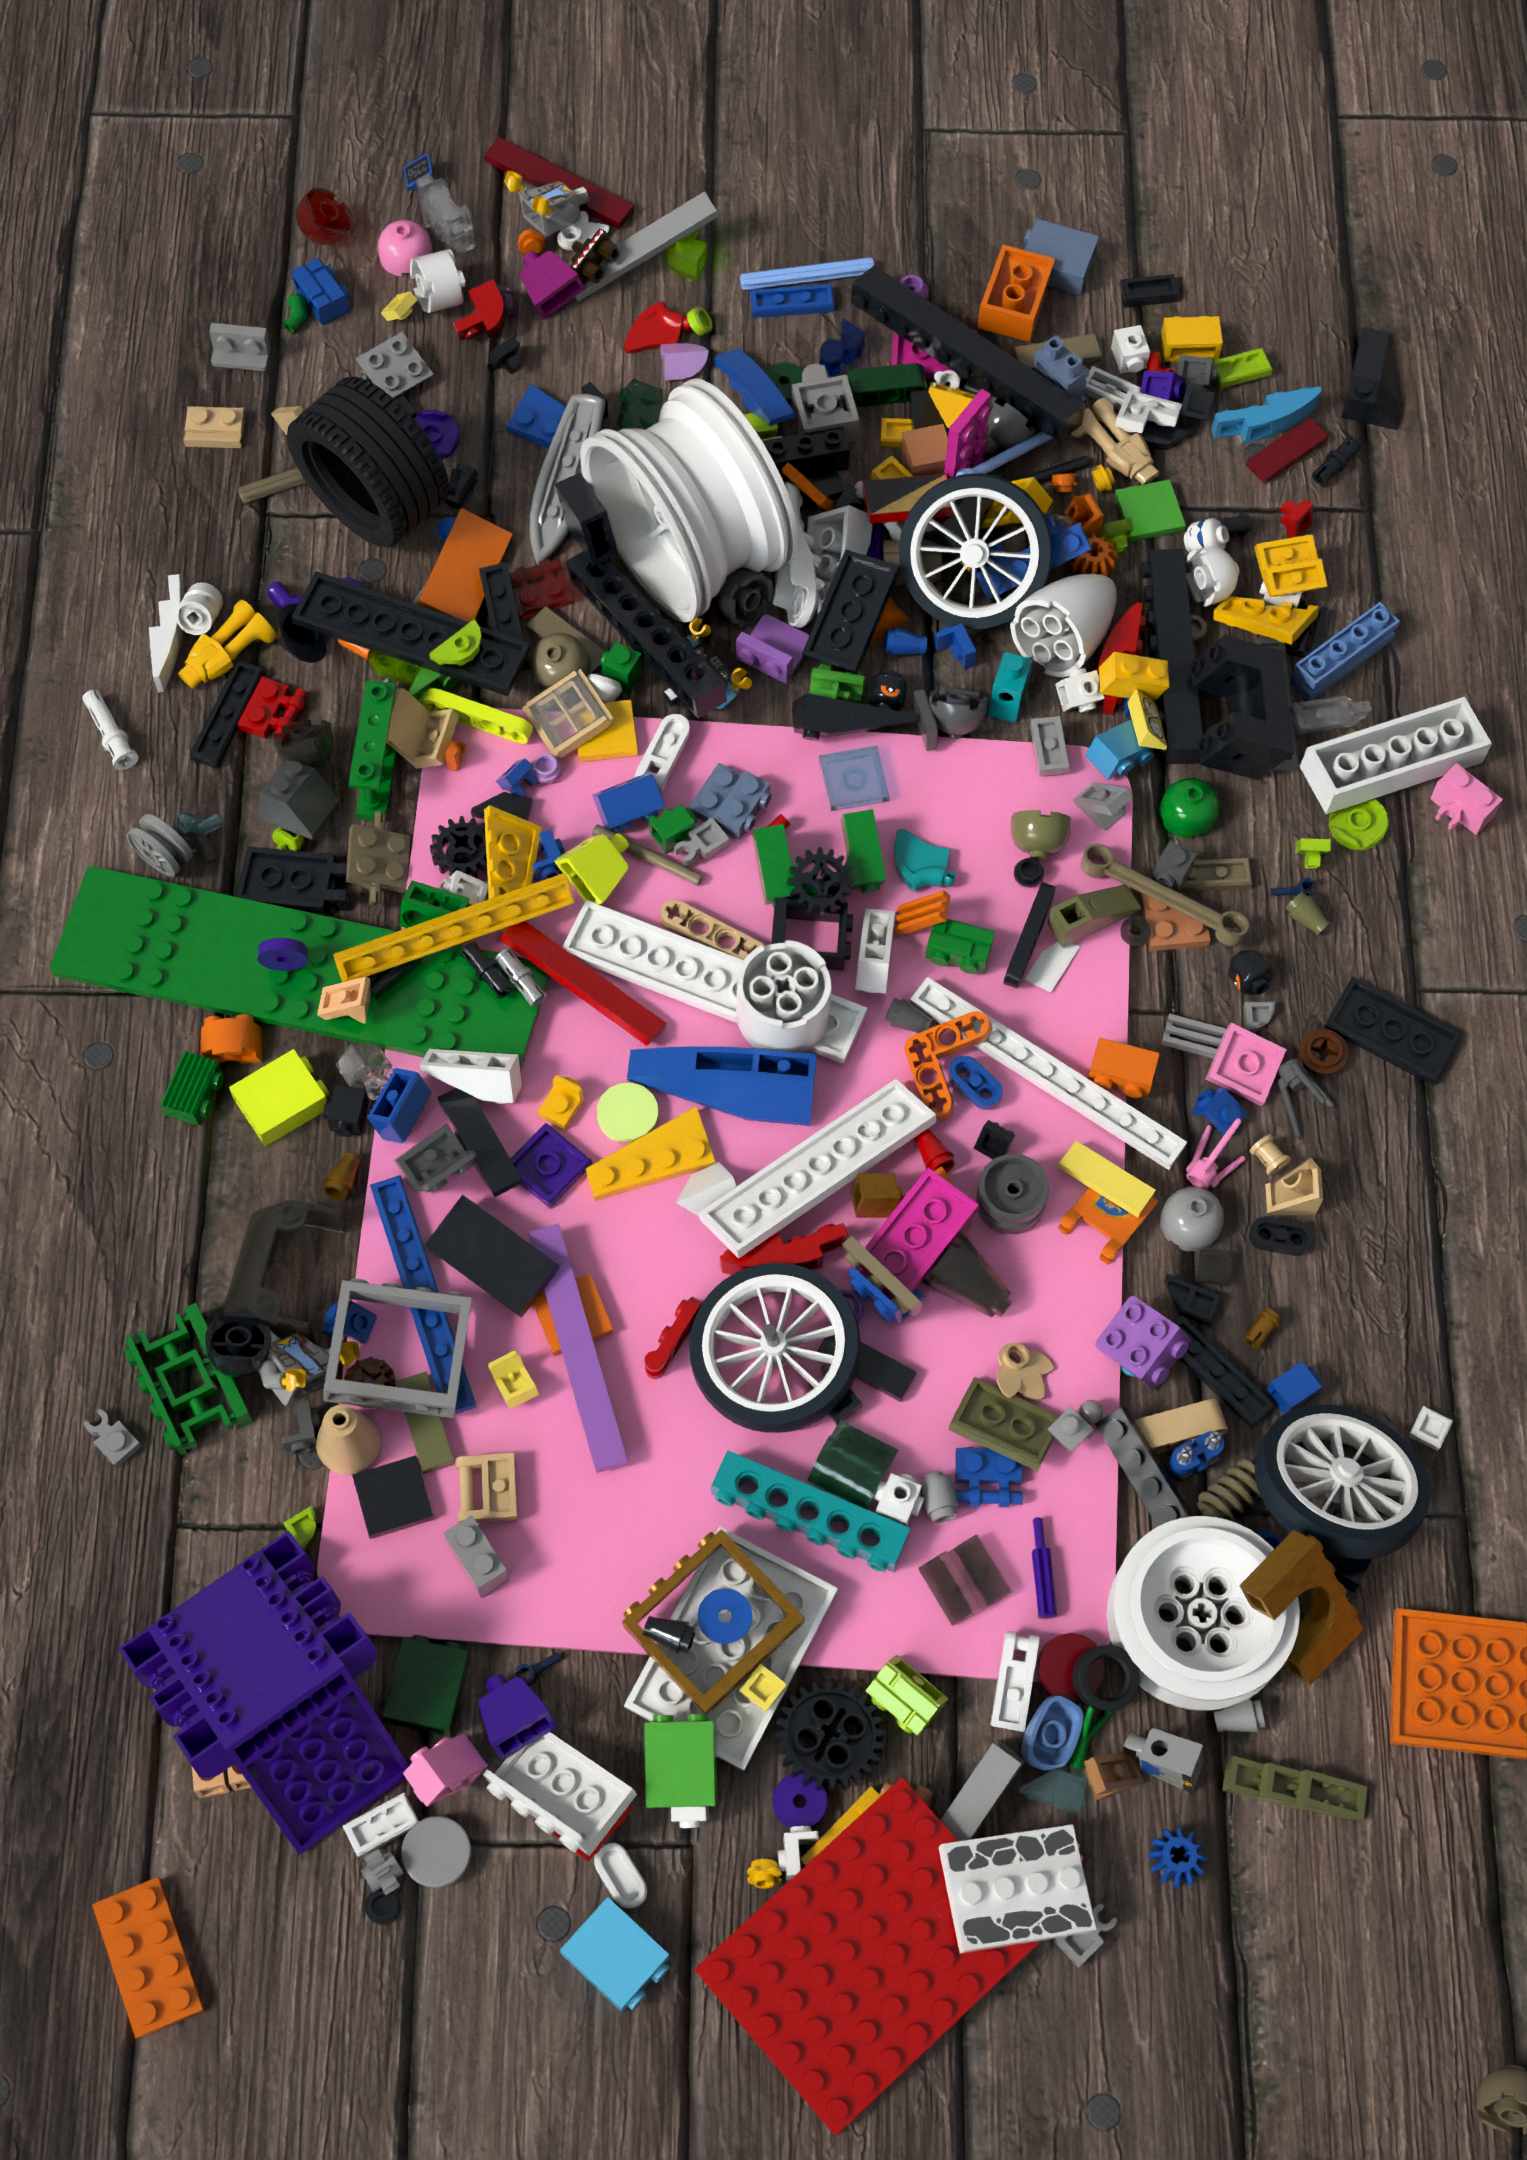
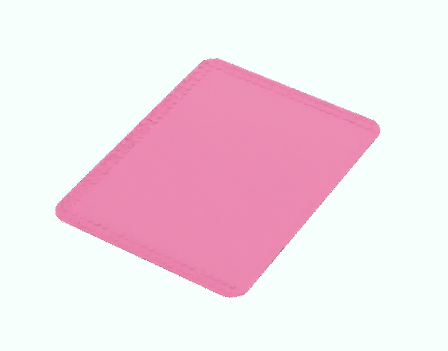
[317,708,1133,1683]

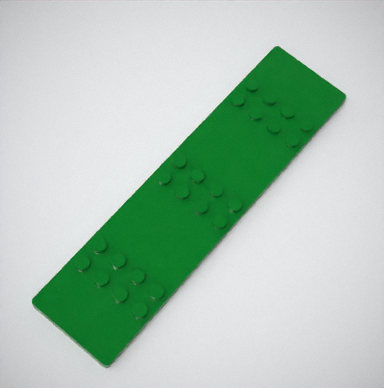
[50,866,550,1073]

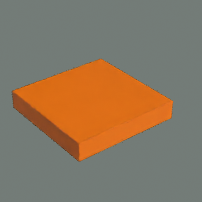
[533,1273,614,1356]

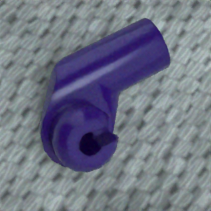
[267,581,303,610]

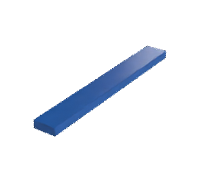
[370,1175,477,1414]

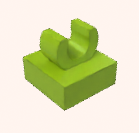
[1295,838,1331,869]

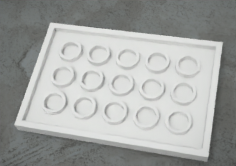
[624,1526,838,1771]

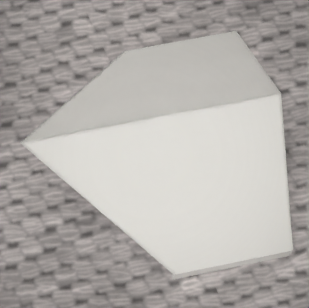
[676,1162,737,1216]

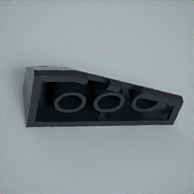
[1341,327,1402,430]
[791,693,920,741]

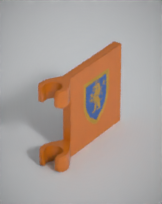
[1058,1188,1159,1264]

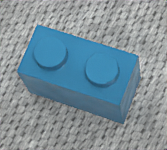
[1085,719,1154,780]

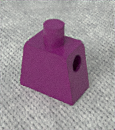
[519,251,585,320]

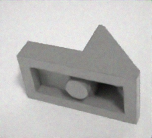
[1073,782,1133,831]

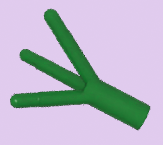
[1070,1705,1113,1770]

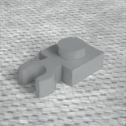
[674,818,730,867]
[83,1409,142,1468]
[1054,1903,1117,1968]

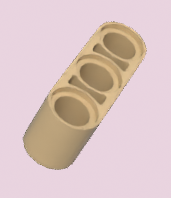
[1135,1399,1228,1455]

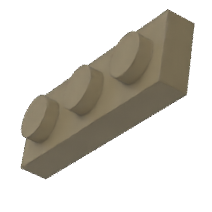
[842,1235,923,1317]

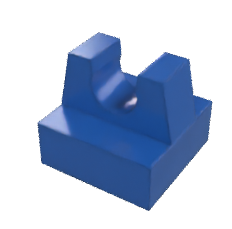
[496,758,538,796]

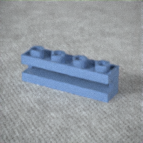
[1289,602,1400,702]

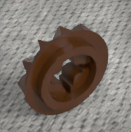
[1298,1029,1348,1076]
[344,1356,396,1408]

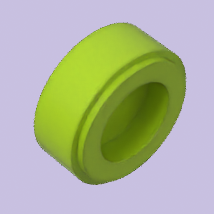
[687,306,712,336]

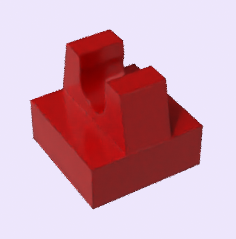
[1280,499,1313,538]

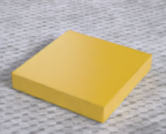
[572,700,638,762]

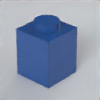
[1266,1361,1322,1414]

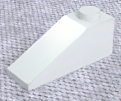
[855,908,895,994]
[419,1049,522,1104]

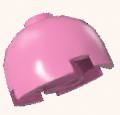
[378,220,433,276]

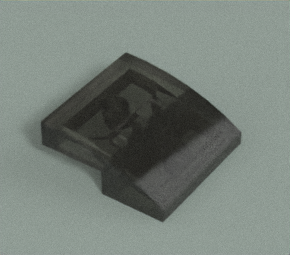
[918,1534,1013,1626]

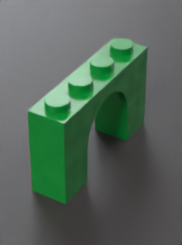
[752,809,886,908]

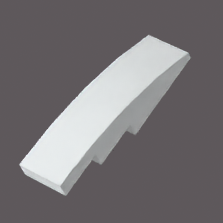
[149,574,184,692]

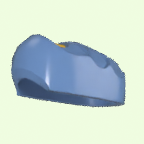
[1021,1696,1084,1771]

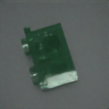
[617,379,663,430]

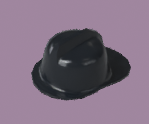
[277,604,327,663]

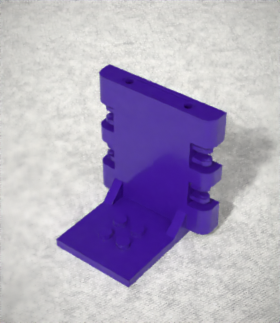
[118,1530,409,1855]

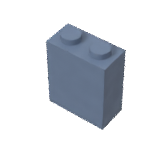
[1022,219,1099,295]

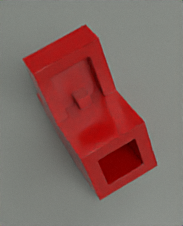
[453,279,505,340]

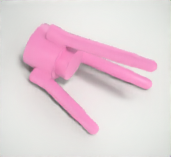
[1186,1118,1246,1190]

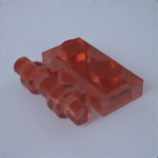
[510,559,574,619]

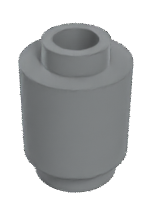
[920,1472,959,1523]

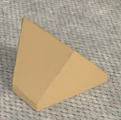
[1265,1157,1323,1215]

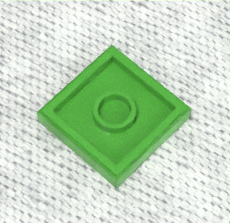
[1114,479,1186,542]

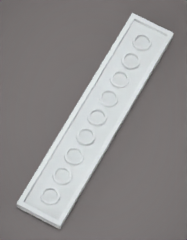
[562,900,867,1065]

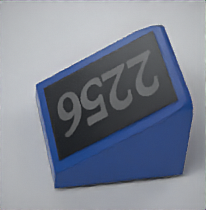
[404,154,434,191]

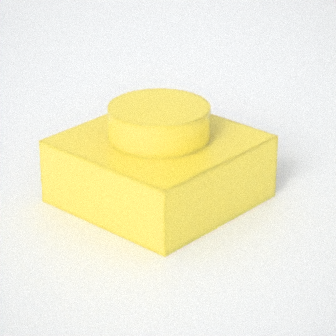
[381,291,417,321]
[739,1663,787,1713]

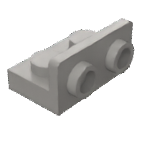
[209,323,271,371]

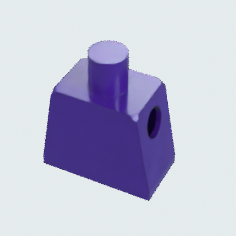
[478,1674,558,1761]

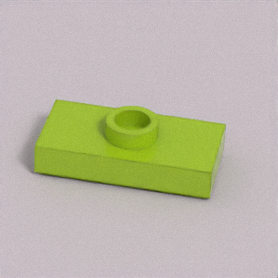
[1213,348,1273,389]

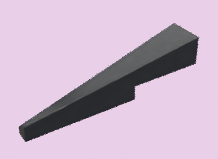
[923,449,1011,563]

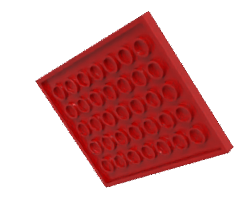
[694,1777,1042,2136]

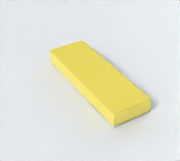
[1058,1140,1156,1218]

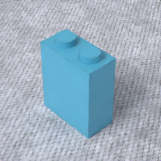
[560,1897,670,2013]

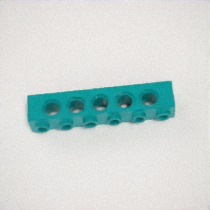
[711,1450,910,1572]

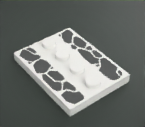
[938,1824,1096,1953]

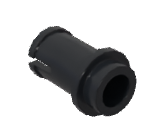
[1217,513,1251,536]

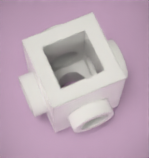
[1055,668,1105,713]
[874,1473,925,1526]

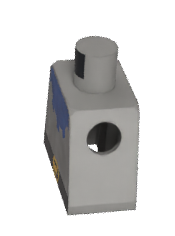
[1123,1728,1204,1793]

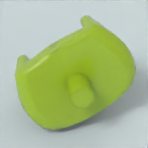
[272,827,305,851]

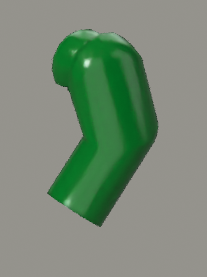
[283,293,309,334]

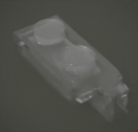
[1289,695,1372,735]

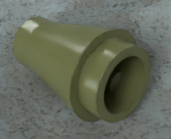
[1285,891,1330,935]

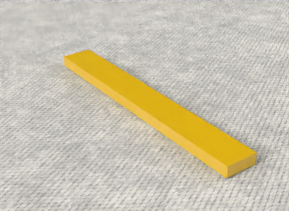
[333,873,575,982]

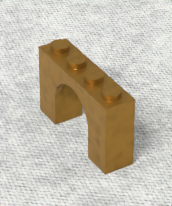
[1239,1530,1363,1685]

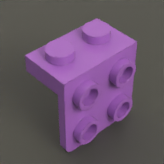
[736,615,810,684]
[1095,1296,1192,1391]

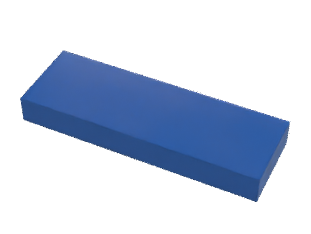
[750,284,834,318]

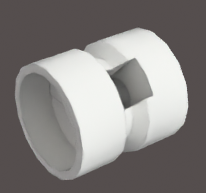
[175,583,223,635]

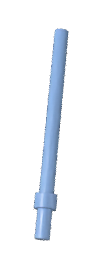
[956,431,1053,476]

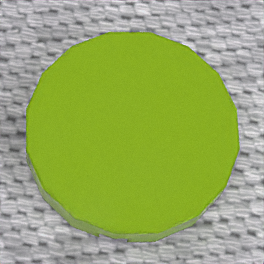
[1329,798,1389,850]

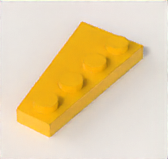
[585,1106,715,1201]

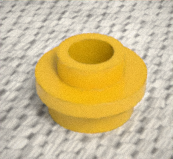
[1091,464,1115,492]

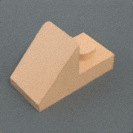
[317,977,371,1024]

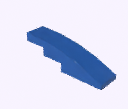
[714,348,795,426]

